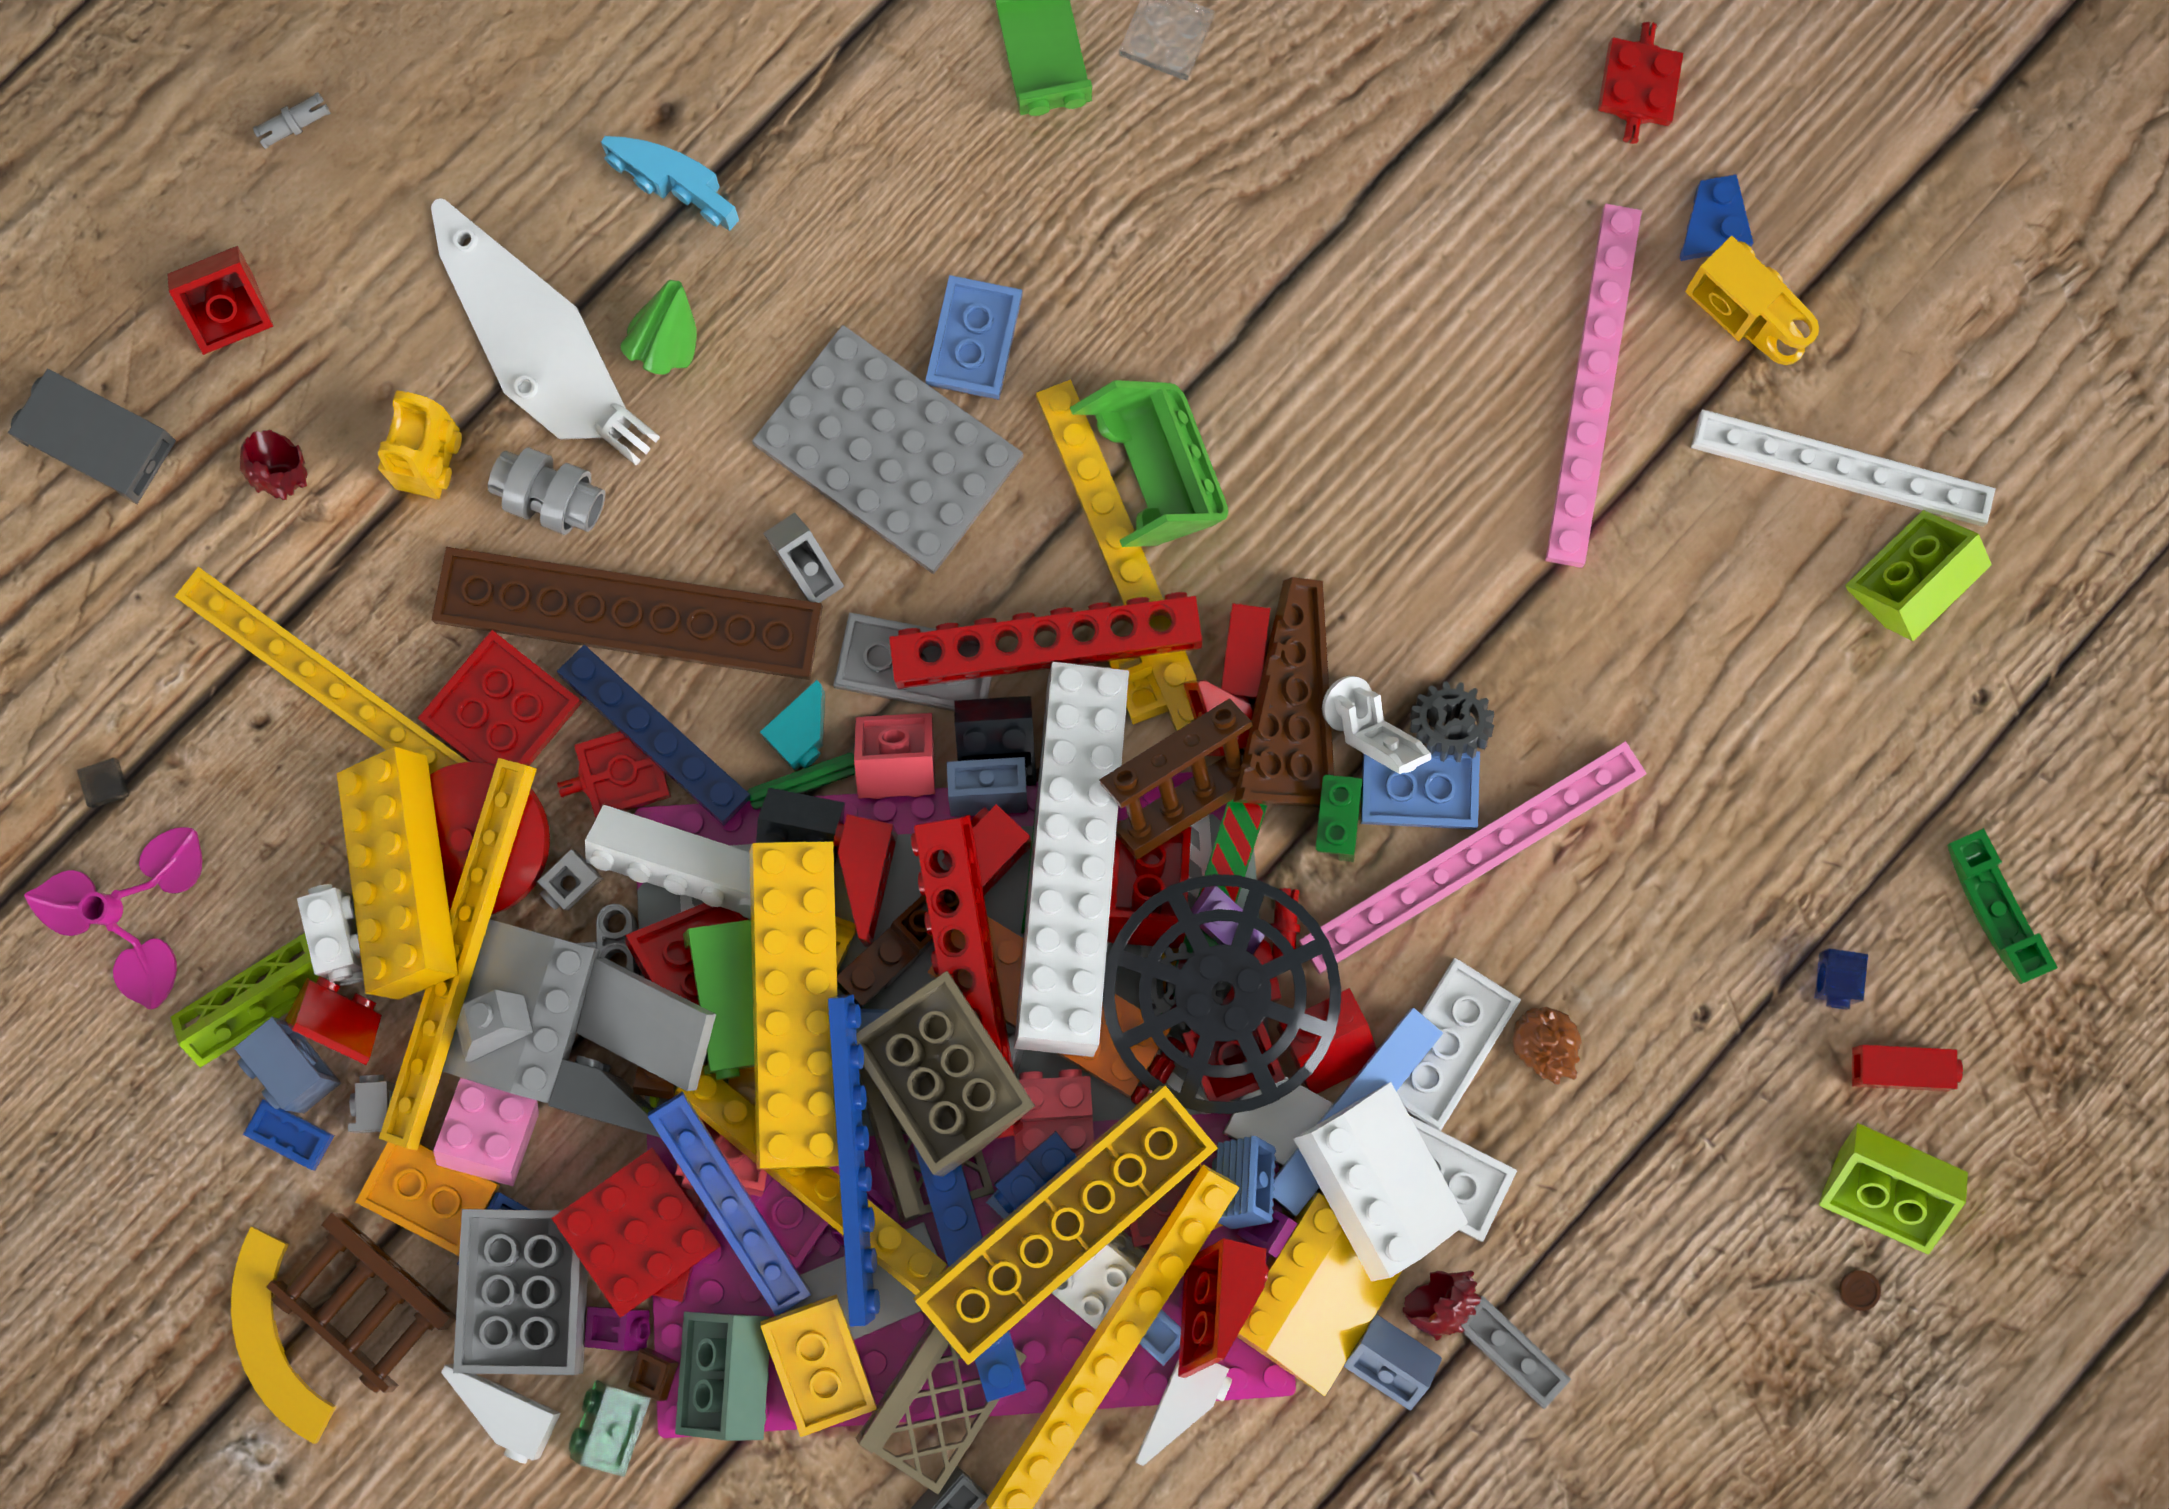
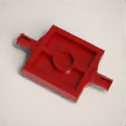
[1598,21,1684,144]
[557,731,671,818]

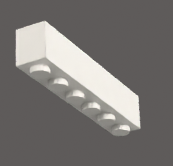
[585,805,751,919]

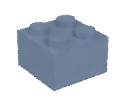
[234,1017,341,1114]

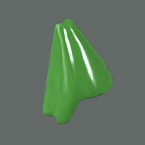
[620,280,697,375]

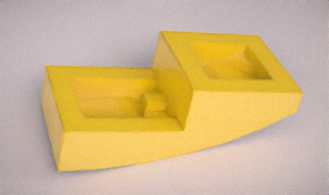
[1108,656,1168,725]

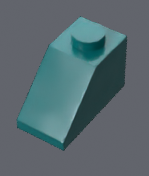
[760,680,825,771]

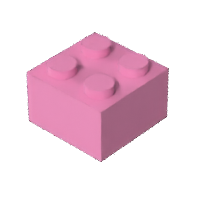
[433,1077,539,1186]

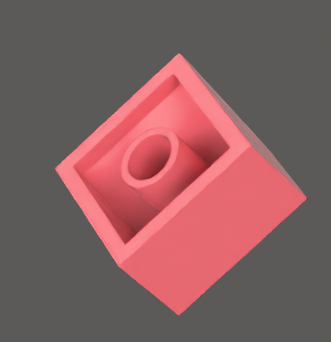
[854,713,935,799]

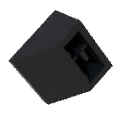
[954,696,1037,786]
[756,788,845,869]

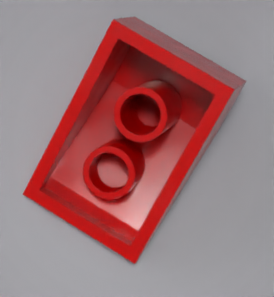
[833,814,898,947]
[1107,820,1191,949]
[285,976,382,1065]
[1178,1238,1269,1378]

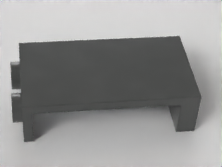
[8,368,176,505]

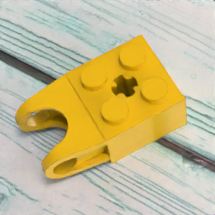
[1685,236,1819,365]
[378,390,462,500]

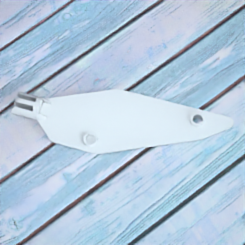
[431,199,660,465]

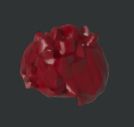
[240,429,308,500]
[1402,1270,1481,1341]

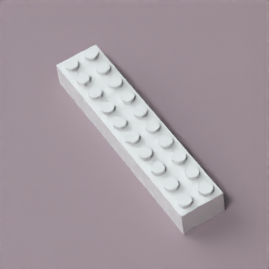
[1014,662,1129,1057]

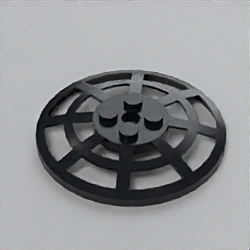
[1103,874,1341,1114]

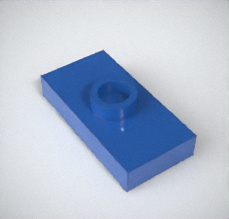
[243,1099,335,1171]

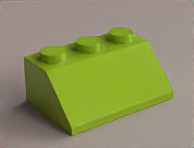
[1845,510,1992,641]
[1819,1123,1968,1255]

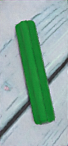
[747,753,855,810]

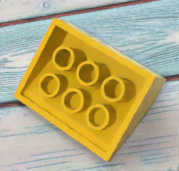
[1237,1193,1403,1396]

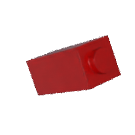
[1220,603,1271,705]
[1852,1045,1963,1091]

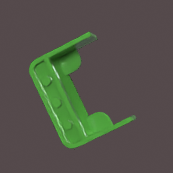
[1070,380,1228,547]

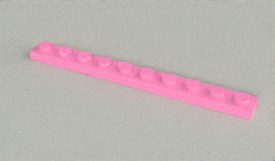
[1545,204,1642,568]
[1298,741,1647,974]

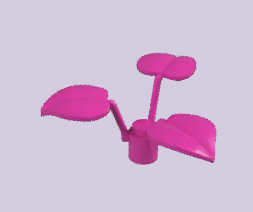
[24,827,203,1010]

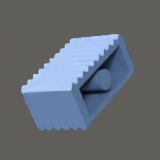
[1212,1136,1276,1230]

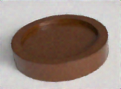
[1839,1270,1881,1311]

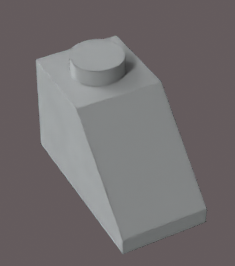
[763,513,844,603]
[456,989,533,1062]

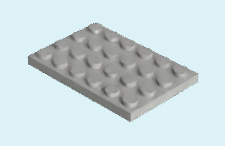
[752,325,1024,574]

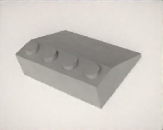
[442,919,601,1104]
[453,1209,588,1375]

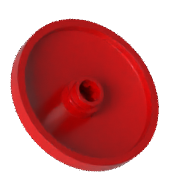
[430,762,550,915]

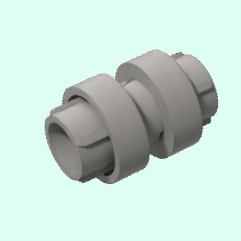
[488,447,605,535]

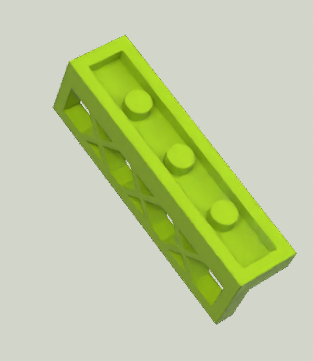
[170,933,327,1068]

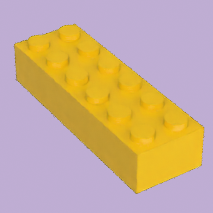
[337,746,458,1000]

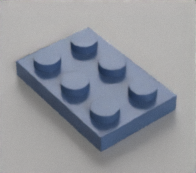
[925,275,1023,400]
[1361,751,1480,830]

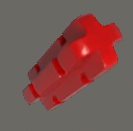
[1131,1036,1186,1105]

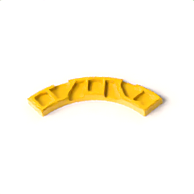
[231,1227,337,1444]

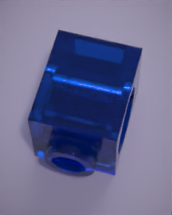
[1814,948,1868,1009]

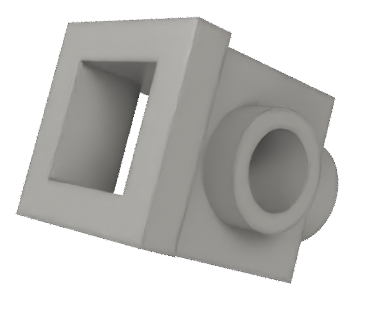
[537,849,603,911]
[348,1075,396,1133]

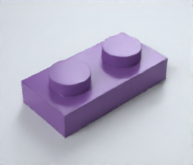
[1191,886,1265,954]

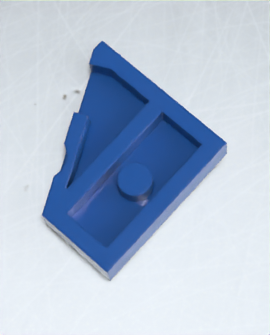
[1680,174,1753,261]

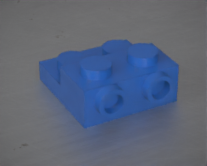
[994,1131,1077,1214]

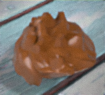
[1512,1007,1582,1085]

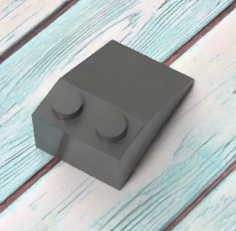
[548,1055,661,1138]

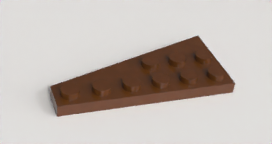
[1233,577,1334,808]

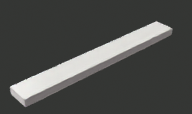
[1691,409,1996,527]

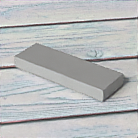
[1461,1295,1571,1409]

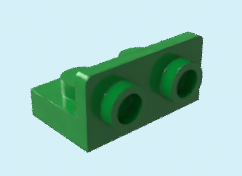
[1316,775,1362,862]

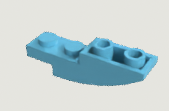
[601,136,739,231]

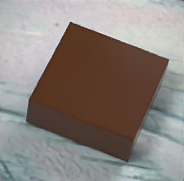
[628,1348,679,1401]

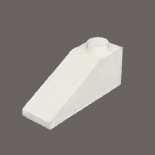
[1135,1359,1232,1466]
[441,1364,561,1464]

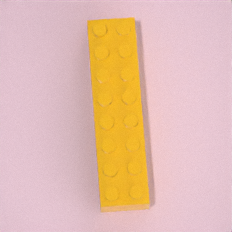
[749,842,839,1169]
[912,1085,1218,1365]

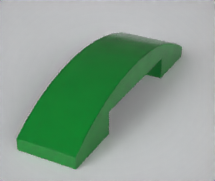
[1947,828,2058,984]

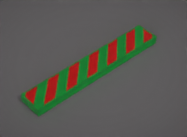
[1160,799,1267,1015]

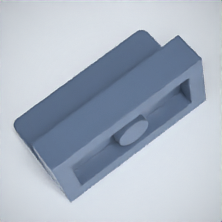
[947,757,1028,817]
[1343,1315,1442,1411]

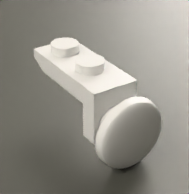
[1322,676,1431,774]

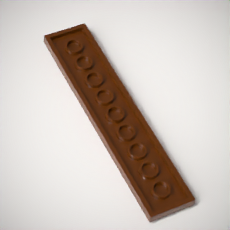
[432,547,823,680]

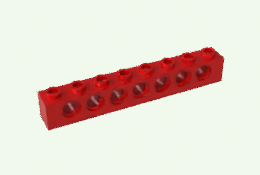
[889,592,1202,689]
[911,815,1024,1138]

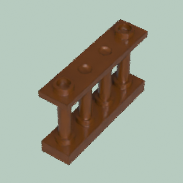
[1099,698,1253,860]
[266,1213,456,1393]

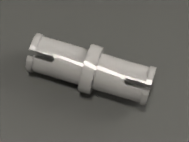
[253,92,331,149]

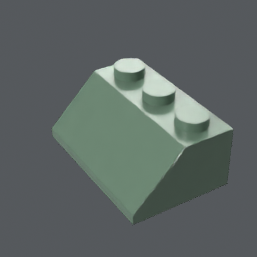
[675,1312,772,1441]

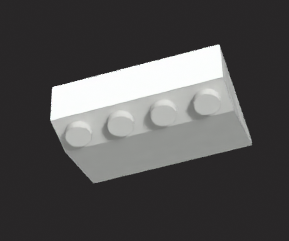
[1293,1082,1468,1281]

